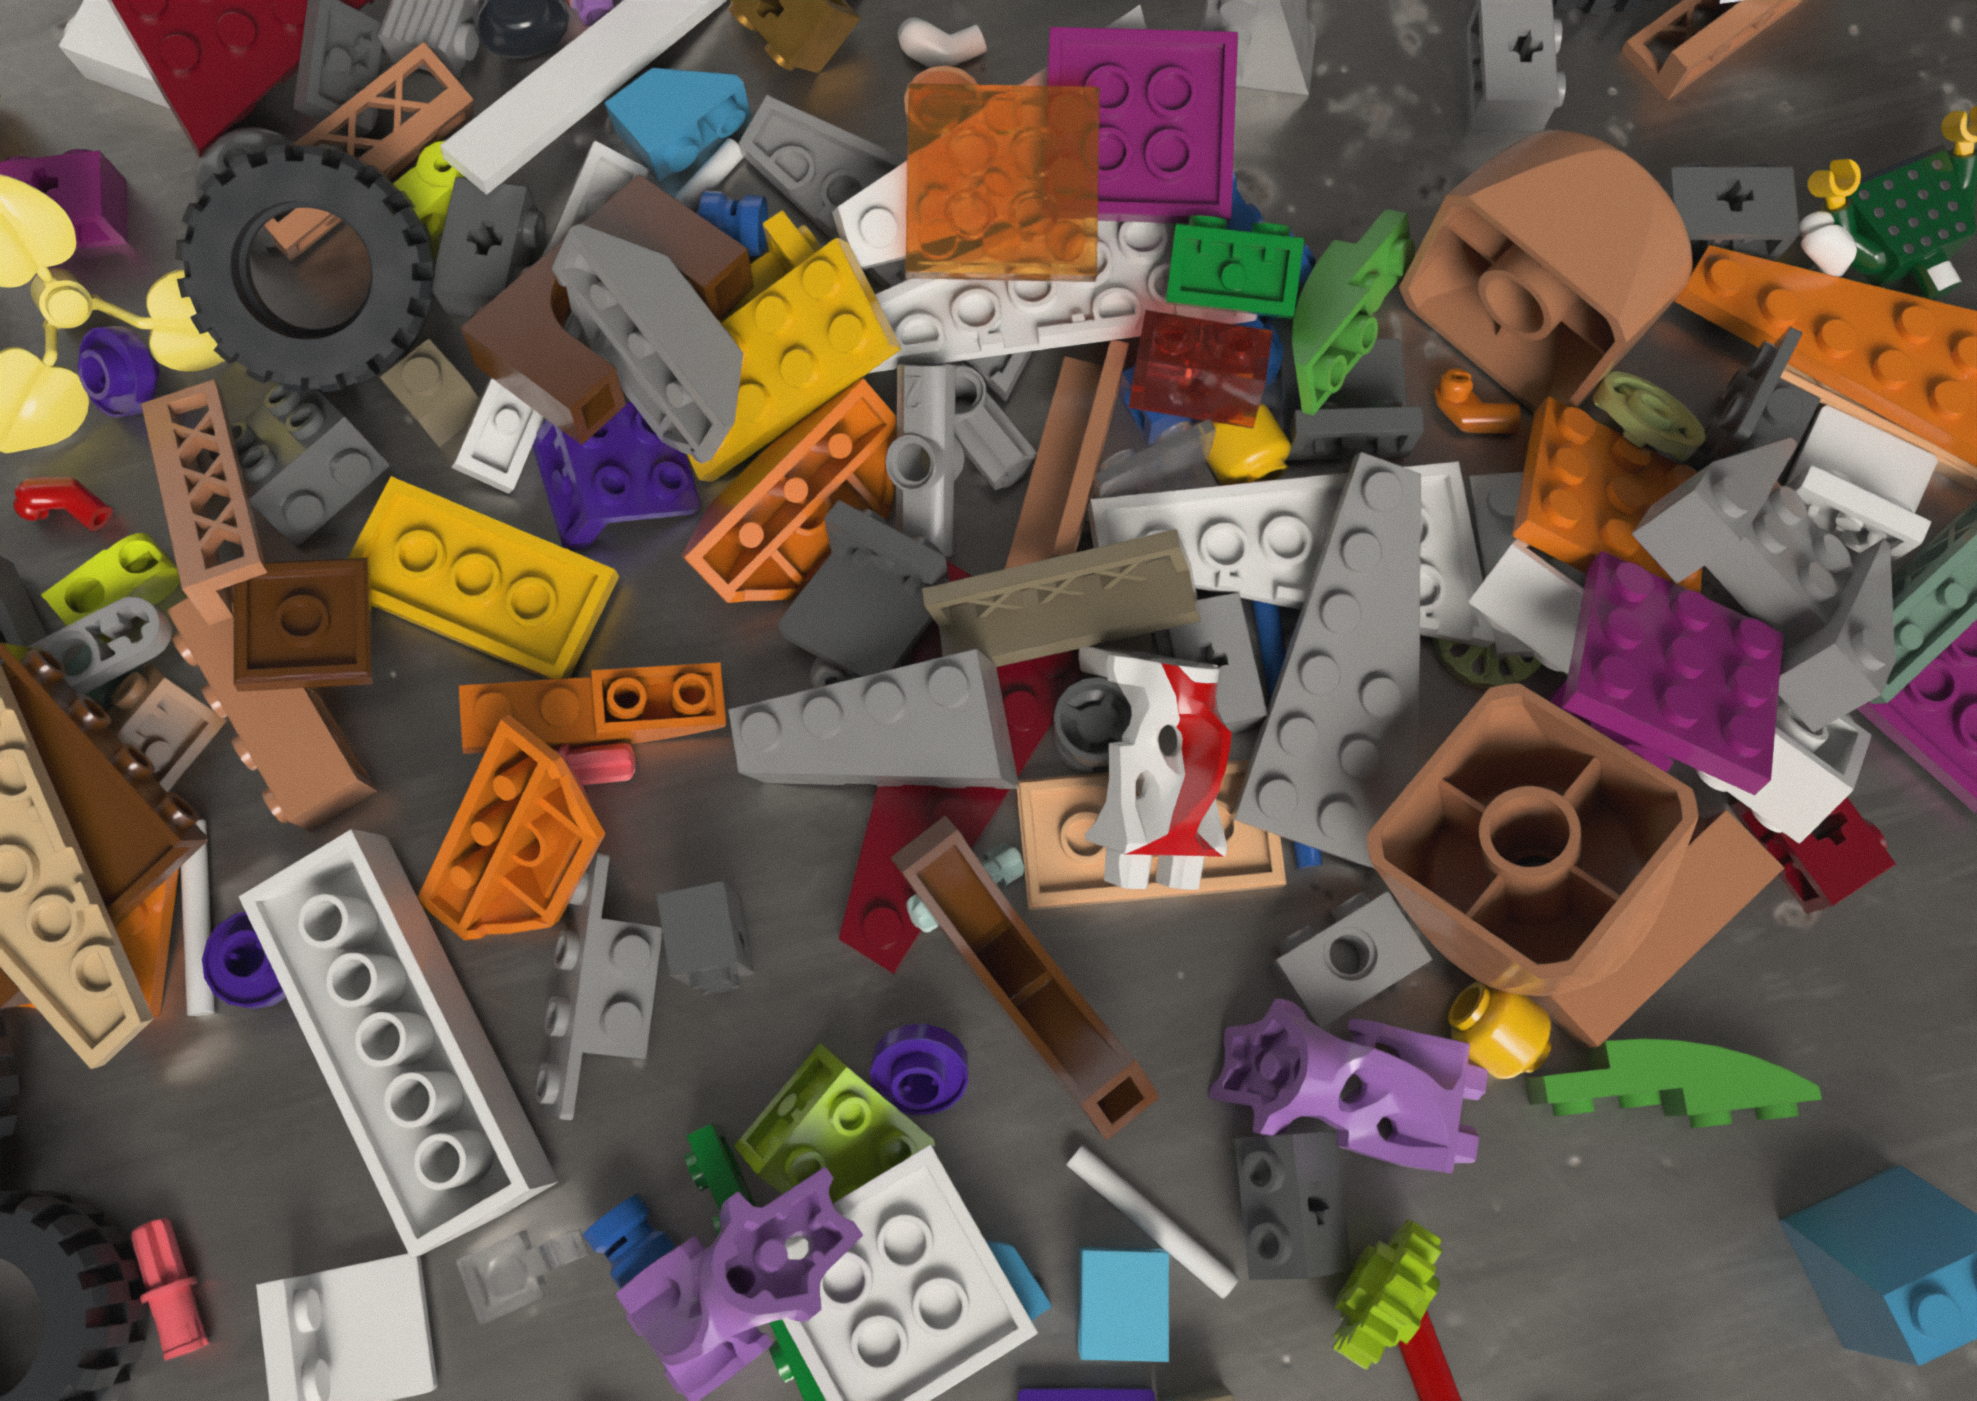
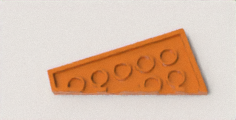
[1674,245,1977,468]

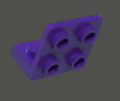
[532,402,701,551]

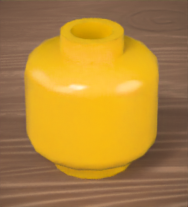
[1198,399,1291,486]
[1448,982,1551,1079]

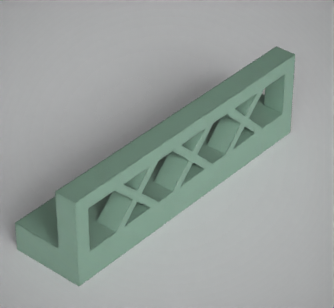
[1869,500,1977,704]

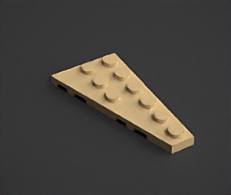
[0,663,154,1069]

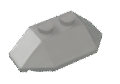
[552,224,743,464]

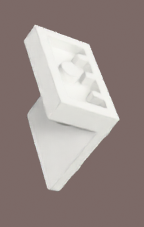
[1784,405,1938,563]
[256,1253,437,1401]

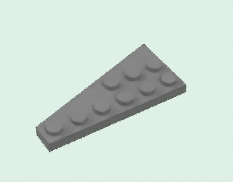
[739,95,1032,402]
[1230,452,1421,870]

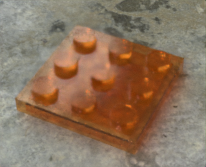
[905,83,1100,282]

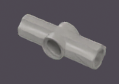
[945,361,1037,491]
[885,363,965,557]

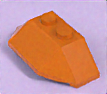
[681,378,897,603]
[417,714,605,941]

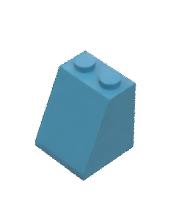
[1779,1166,1977,1366]

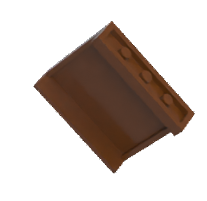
[0,643,209,1009]

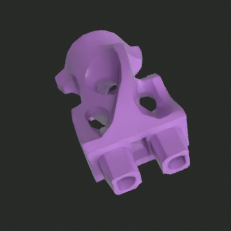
[1208,999,1488,1173]
[615,1167,863,1401]

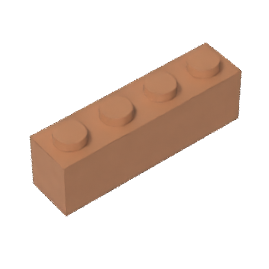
[167,585,378,832]
[1528,809,1784,1050]

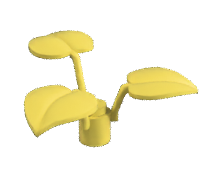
[0,174,225,453]

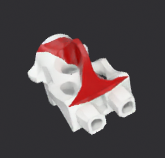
[1078,646,1232,890]

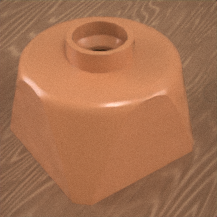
[1399,130,1692,413]
[1367,683,1699,996]

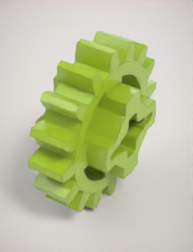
[1333,1219,1443,1370]

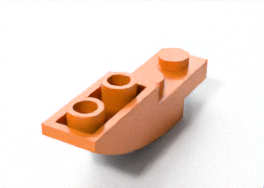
[459,662,726,754]

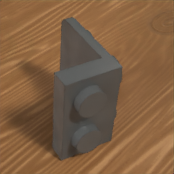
[209,383,390,548]
[779,500,949,678]

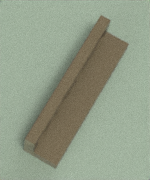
[922,529,1201,667]

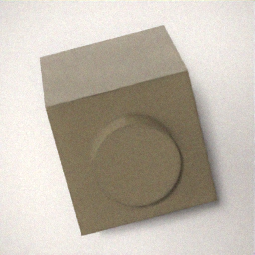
[380,339,480,448]

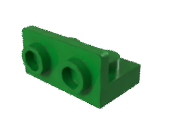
[1165,215,1305,319]

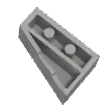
[1200,0,1316,96]

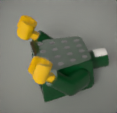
[1807,106,1977,300]

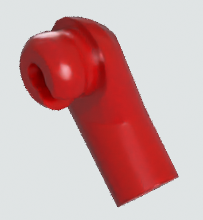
[13,476,113,531]

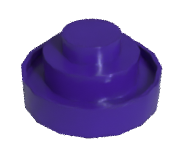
[78,325,160,417]
[202,912,286,1009]
[870,1024,969,1115]

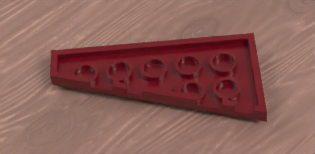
[107,0,376,159]
[839,560,1086,976]

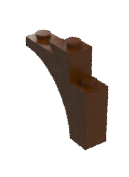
[890,816,1160,1141]

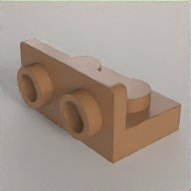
[107,664,227,793]

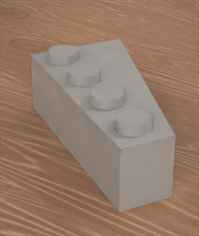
[728,649,1019,789]

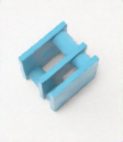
[1078,1246,1169,1362]

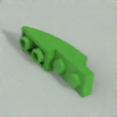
[1292,209,1415,416]
[1525,1039,1822,1128]

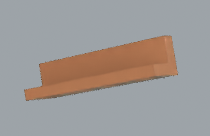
[1621,0,1804,101]
[263,42,474,262]
[1005,340,1129,569]
[141,379,268,626]

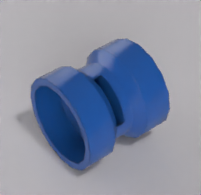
[698,191,768,257]
[582,1193,677,1290]

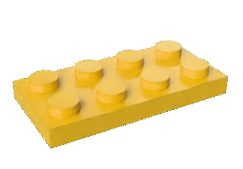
[687,237,902,482]
[348,476,619,680]

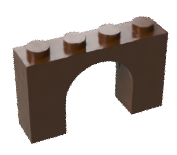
[460,174,754,445]

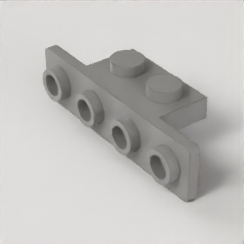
[535,852,662,1120]

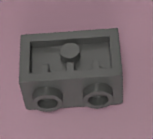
[293,0,385,147]

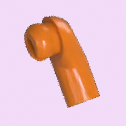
[1434,369,1521,434]

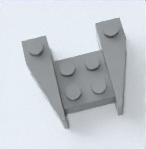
[1632,437,1895,732]

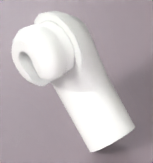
[1799,211,1857,277]

